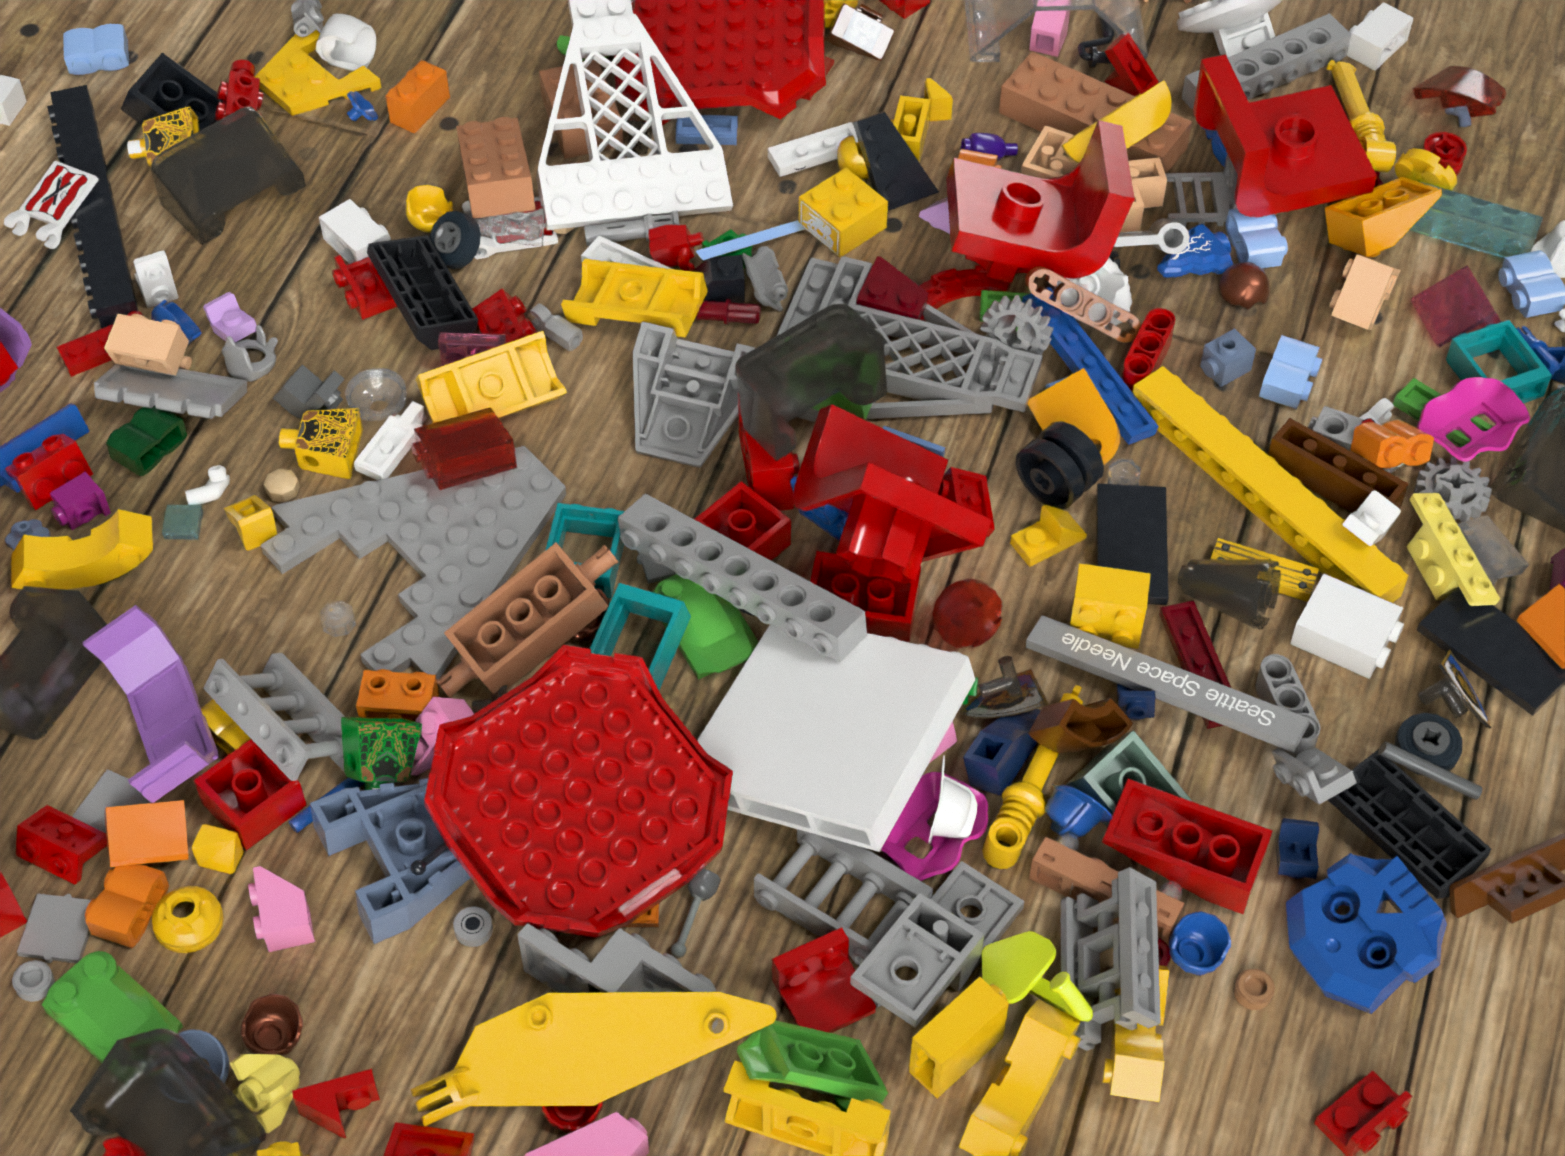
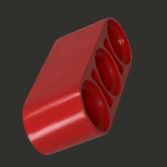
[1121,308,1176,393]

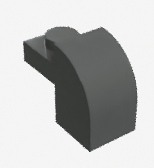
[273,365,344,419]

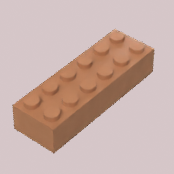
[999,51,1192,173]

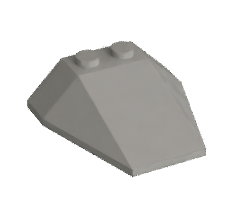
[633,321,769,468]

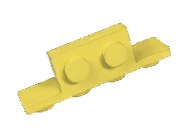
[1406,493,1500,606]

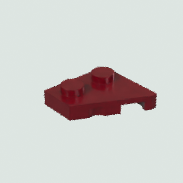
[856,256,929,320]

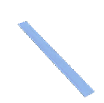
[696,220,804,260]

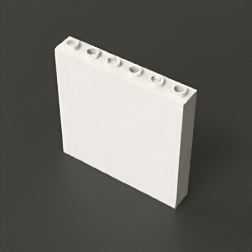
[697,624,975,852]

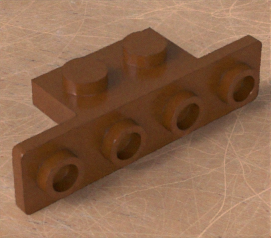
[1449,833,1565,923]

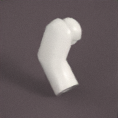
[185,465,230,507]

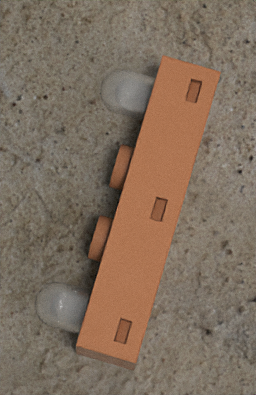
[1029,832,1185,944]

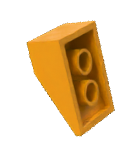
[1324,177,1442,258]

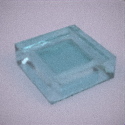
[162,505,203,540]

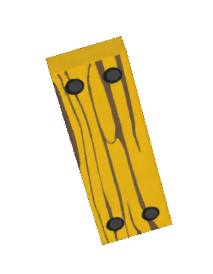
[1207,538,1319,602]

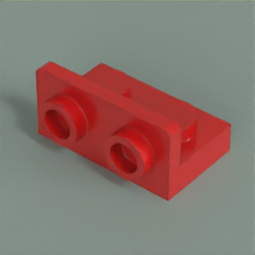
[472,288,537,350]
[938,467,995,537]
[16,805,107,885]
[1314,1071,1413,1156]

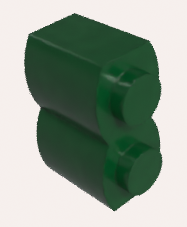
[106,405,187,476]

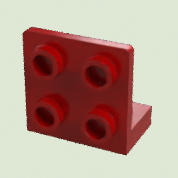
[772,927,876,1033]

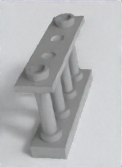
[203,653,345,781]
[754,829,933,966]

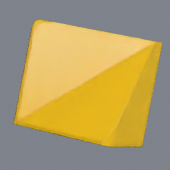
[924,78,953,122]
[192,824,244,874]

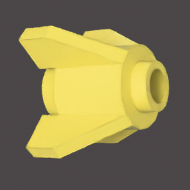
[226,1054,300,1133]

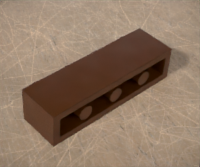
[1268,418,1409,513]

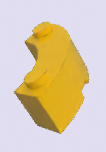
[11,509,153,593]
[1102,965,1169,1102]
[959,999,1081,1156]

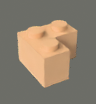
[1021,126,1079,179]
[1120,157,1167,232]
[1330,254,1401,330]

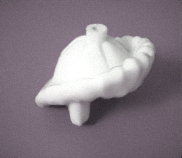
[1054,258,1132,327]

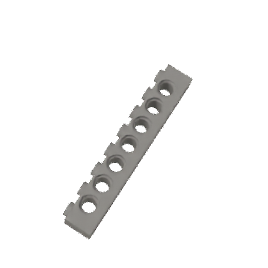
[618,493,867,662]

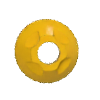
[152,886,224,953]

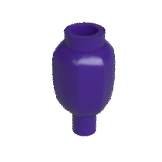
[961,133,1018,161]

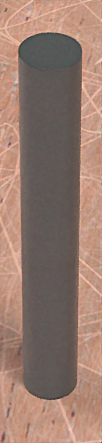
[1378,741,1482,800]

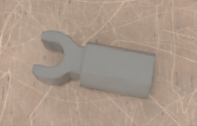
[530,303,583,351]

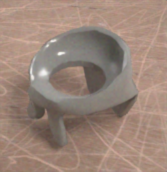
[221,325,278,382]

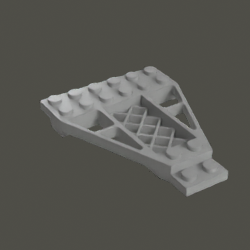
[755,256,1043,421]

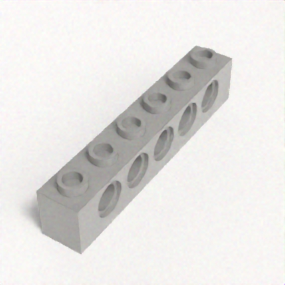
[1181,13,1351,110]

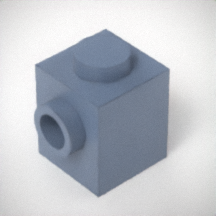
[1200,328,1256,387]

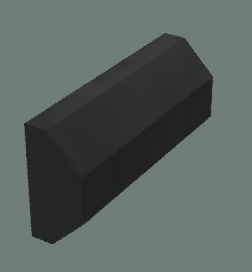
[367,235,478,350]
[1328,749,1491,899]

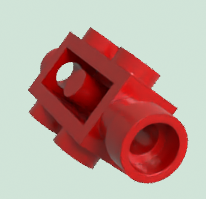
[215,59,264,138]

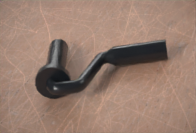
[1078,10,1114,68]

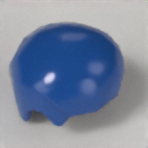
[151,300,202,345]
[1168,911,1232,976]

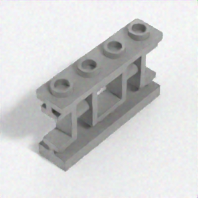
[1060,867,1161,1051]

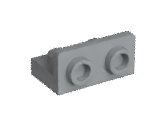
[1272,747,1357,805]

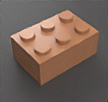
[539,60,623,159]

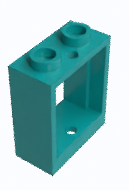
[1446,320,1552,403]
[545,503,625,598]
[590,583,691,690]

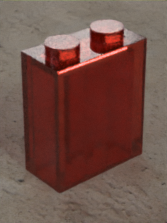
[411,407,517,490]

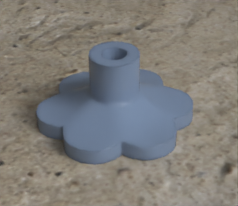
[1445,104,1483,127]
[5,519,50,551]

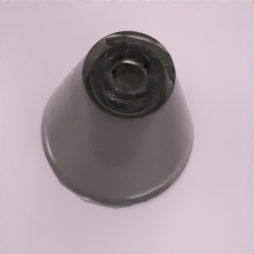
[1178,559,1281,630]

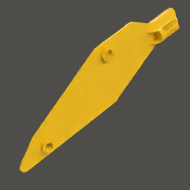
[410,992,777,1127]

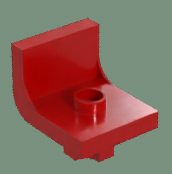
[1193,54,1377,217]
[946,120,1135,282]
[793,404,992,584]

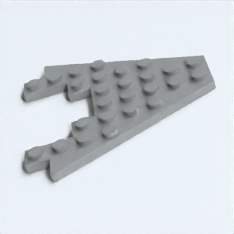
[261,446,566,679]

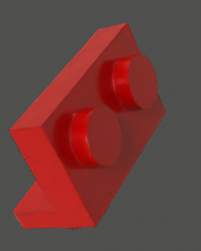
[332,255,398,320]
[5,434,93,510]

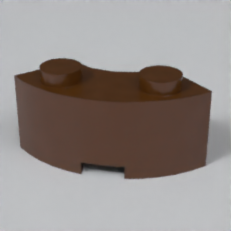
[1028,698,1133,754]

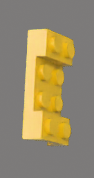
[561,259,708,338]
[415,331,567,442]
[724,1060,891,1156]

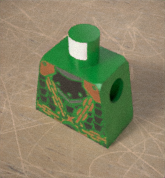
[341,717,422,790]

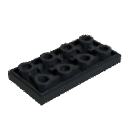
[1096,483,1169,605]
[1417,587,1565,716]

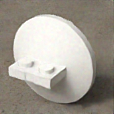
[1176,0,1282,58]

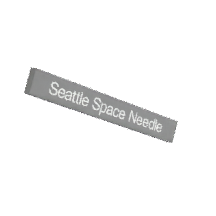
[1026,615,1309,753]

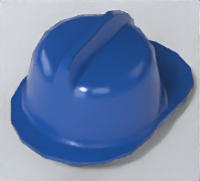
[1045,783,1112,837]

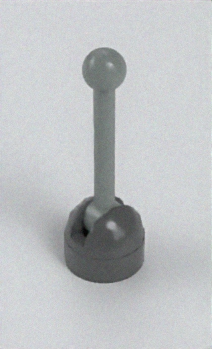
[671,869,721,958]

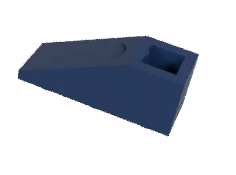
[963,709,1041,796]

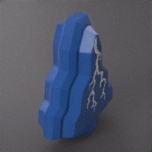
[1157,224,1233,278]

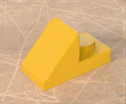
[224,495,277,551]
[1010,505,1087,567]

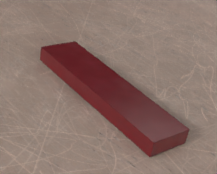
[1159,600,1231,729]

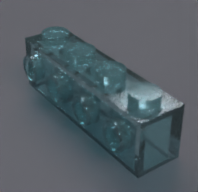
[1409,181,1543,258]

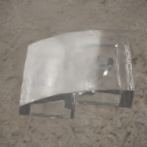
[1457,515,1529,586]

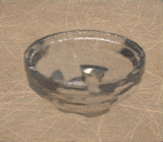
[345,368,407,421]

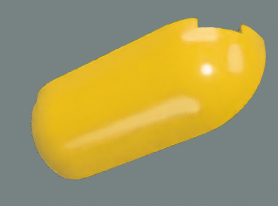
[1061,81,1172,163]

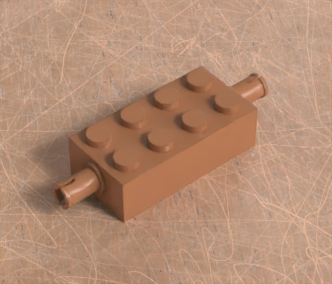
[437,542,619,698]

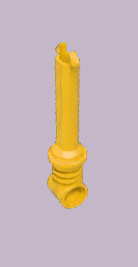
[1326,60,1396,173]
[982,685,1083,869]

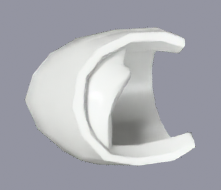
[316,13,376,72]

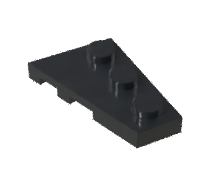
[853,112,939,211]

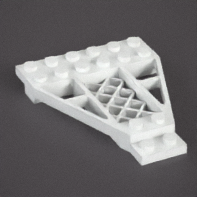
[536,0,733,230]

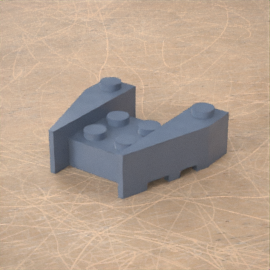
[310,778,471,944]

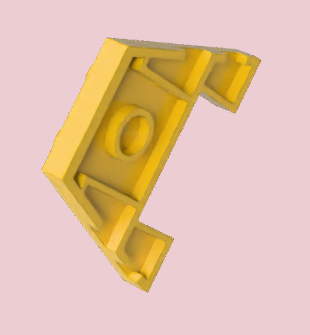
[255,29,382,116]

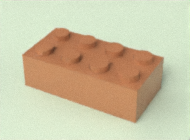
[456,117,536,219]

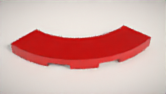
[919,265,1015,321]

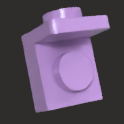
[203,292,257,342]

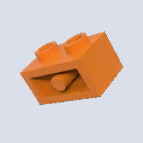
[386,60,450,134]
[356,669,440,721]

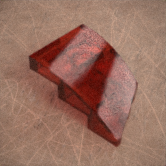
[1413,66,1507,117]

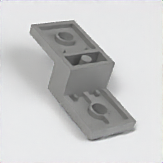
[850,861,1025,1028]
[518,923,718,1030]

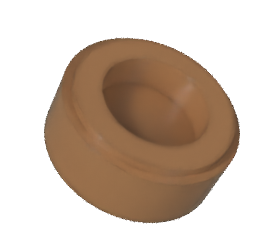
[1234,969,1275,1010]

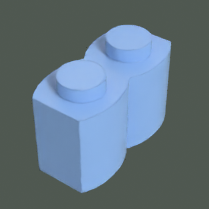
[63,24,129,75]
[1225,208,1288,268]
[1498,250,1565,318]
[1259,335,1323,409]

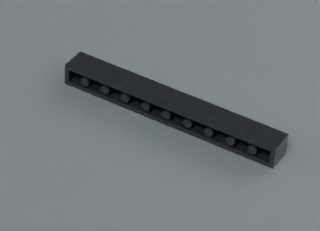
[47,85,139,328]

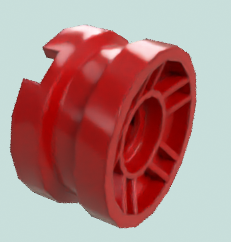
[1422,132,1467,176]

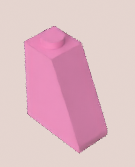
[524,1112,649,1156]

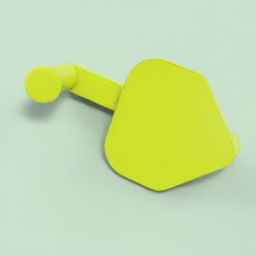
[982,931,1093,1022]

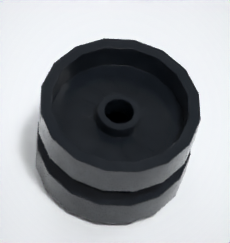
[1015,421,1104,510]

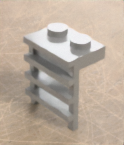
[1165,153,1238,227]

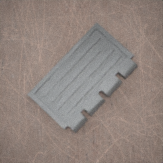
[94,364,247,419]

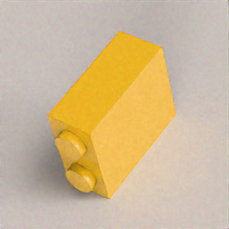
[909,977,1009,1099]

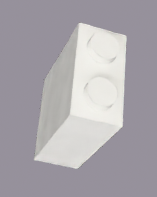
[1290,574,1404,679]

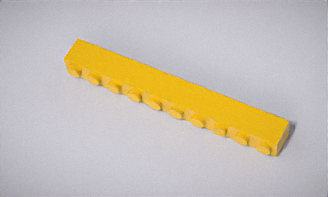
[1133,366,1409,603]

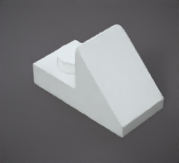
[1342,490,1401,546]

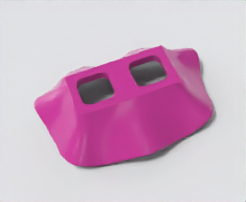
[1417,377,1530,462]
[881,772,988,881]

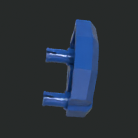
[1286,853,1447,1014]

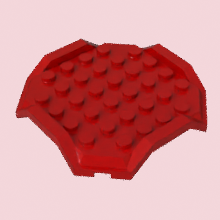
[614,0,828,126]
[424,645,733,938]

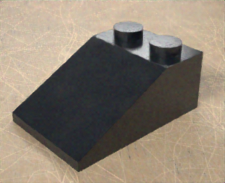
[121,53,223,150]

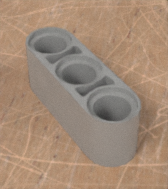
[1255,654,1321,758]

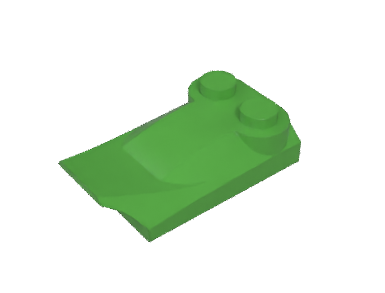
[652,574,759,680]
[42,951,183,1082]
[737,1020,889,1112]

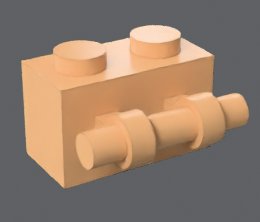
[104,314,192,376]

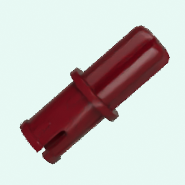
[696,299,761,325]

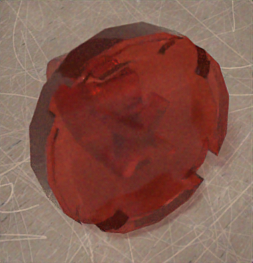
[932,578,1003,648]

